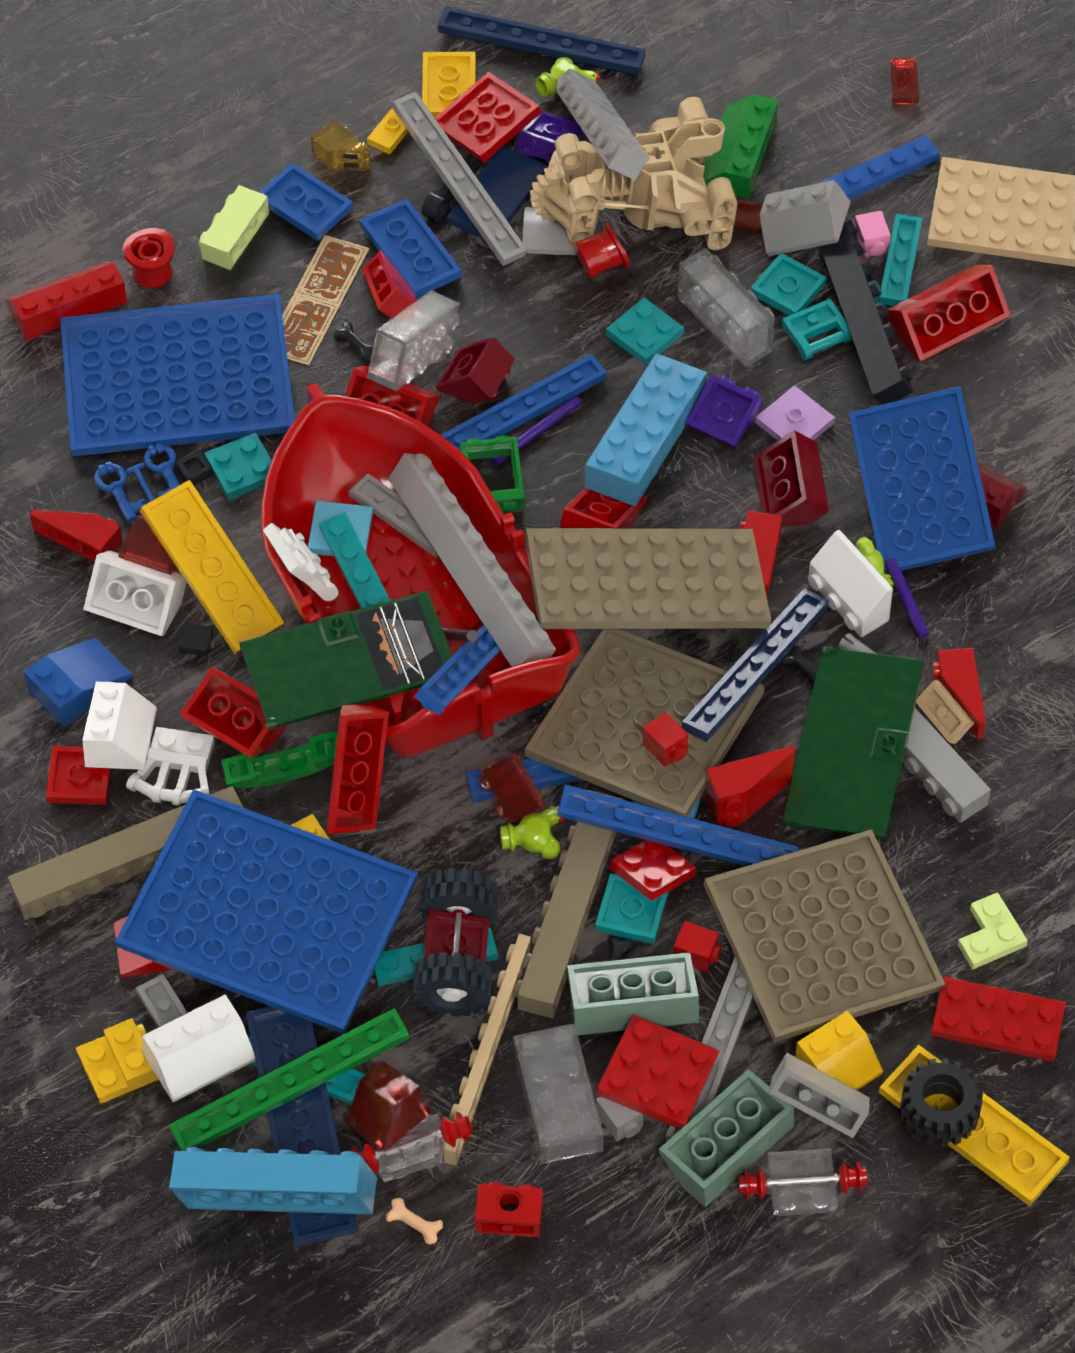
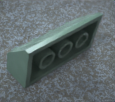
[567,953,699,1036]
[659,1069,794,1207]

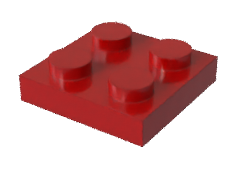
[46,746,111,805]
[610,840,696,901]

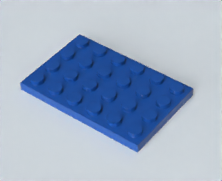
[849,386,996,574]

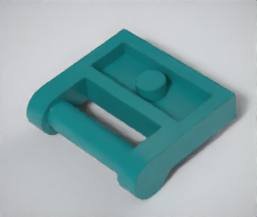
[782,299,853,361]

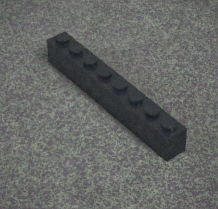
[820,217,914,405]

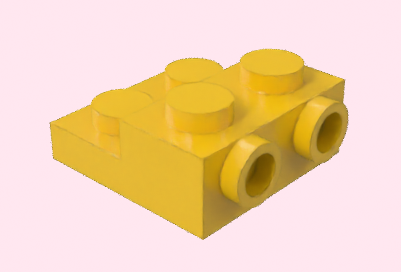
[76,1018,158,1104]

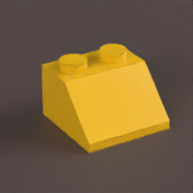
[795,1011,883,1090]

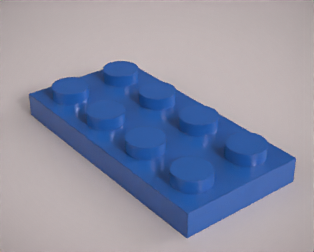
[360,198,462,298]

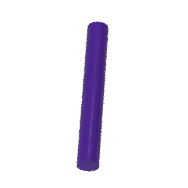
[885,558,930,639]

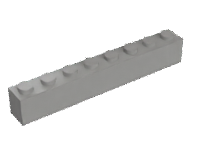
[556,68,649,181]

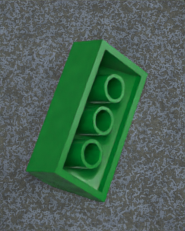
[703,94,779,199]

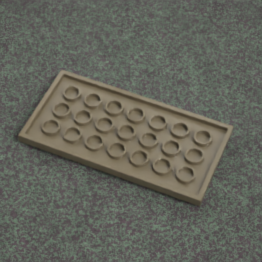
[524,528,771,629]

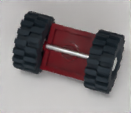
[412,868,499,1017]

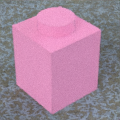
[855,211,891,257]

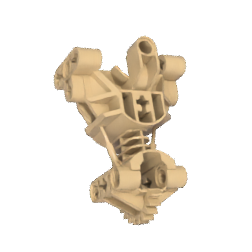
[530,97,738,250]

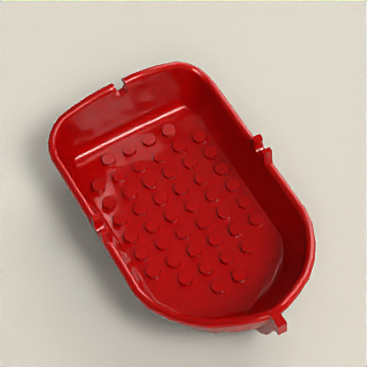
[261,382,581,758]

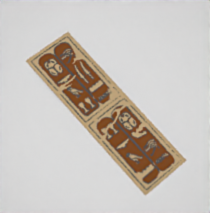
[282,235,370,365]

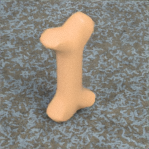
[386,1198,443,1244]

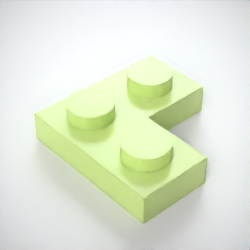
[958,892,1027,970]

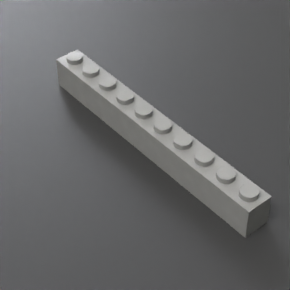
[389,453,556,667]

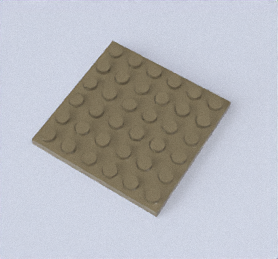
[524,629,764,817]
[703,829,946,1042]

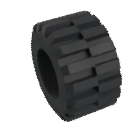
[900,1058,983,1147]

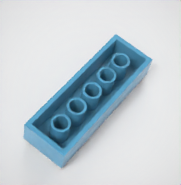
[584,353,707,507]
[169,1147,377,1214]

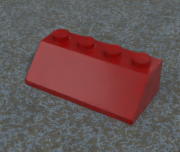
[5,261,127,341]
[888,264,1011,361]
[327,704,389,834]

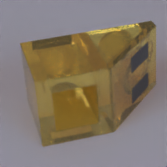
[311,120,371,170]

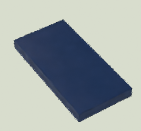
[447,146,548,240]

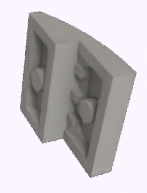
[522,207,576,255]

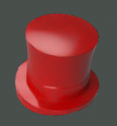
[574,221,630,280]
[123,228,175,288]

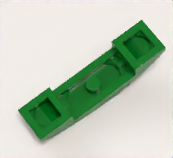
[221,731,338,788]

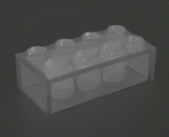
[678,248,775,367]
[367,291,460,391]
[513,1024,603,1164]

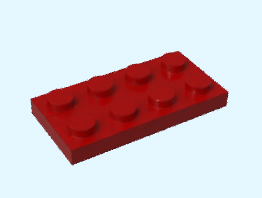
[931,976,1066,1062]

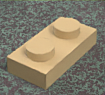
[916,680,974,744]

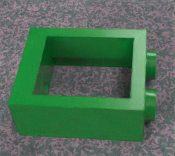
[460,435,525,512]

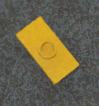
[367,108,409,155]

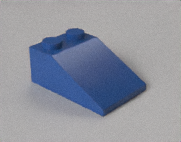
[23,638,133,727]

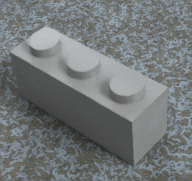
[770,1053,870,1138]

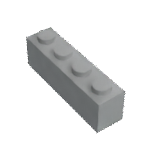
[904,708,991,823]

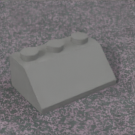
[760,180,851,256]

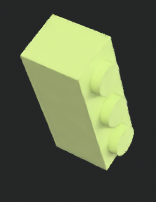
[199,185,269,270]

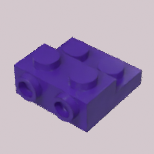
[516,110,586,163]
[685,374,764,449]

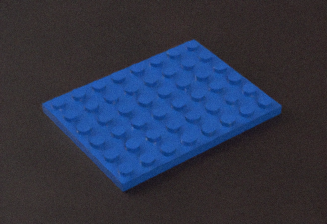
[60,294,295,457]
[115,789,418,1034]

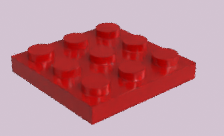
[435,72,542,163]
[596,1015,720,1130]

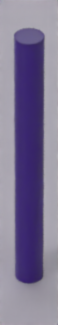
[490,396,581,466]

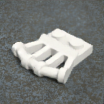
[263,523,338,601]
[126,727,215,806]

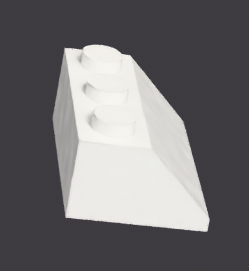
[808,530,893,638]
[83,550,187,636]
[83,682,157,770]
[142,995,256,1102]

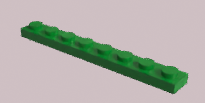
[169,1008,410,1151]

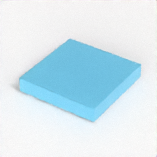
[308,501,373,556]

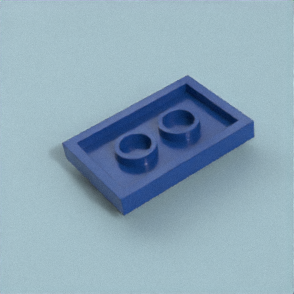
[259,163,353,241]

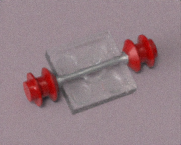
[351,1112,473,1182]
[738,1148,867,1216]

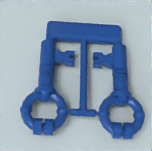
[94,442,180,536]

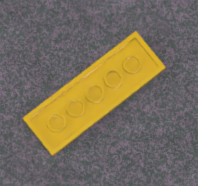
[140,480,284,654]
[879,1045,1070,1206]

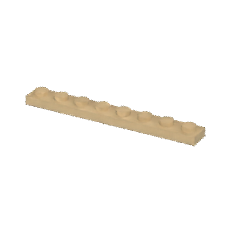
[440,934,531,1166]

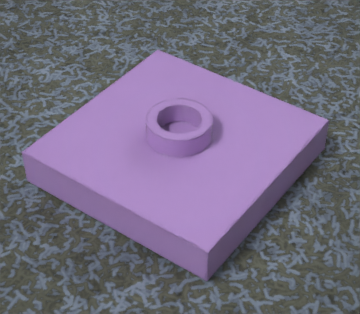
[755,385,835,441]

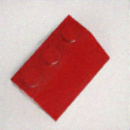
[345,365,440,426]
[179,666,288,759]

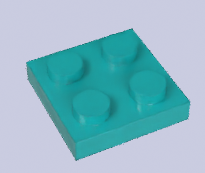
[750,253,827,316]
[606,298,684,365]
[204,433,272,500]
[595,873,669,945]

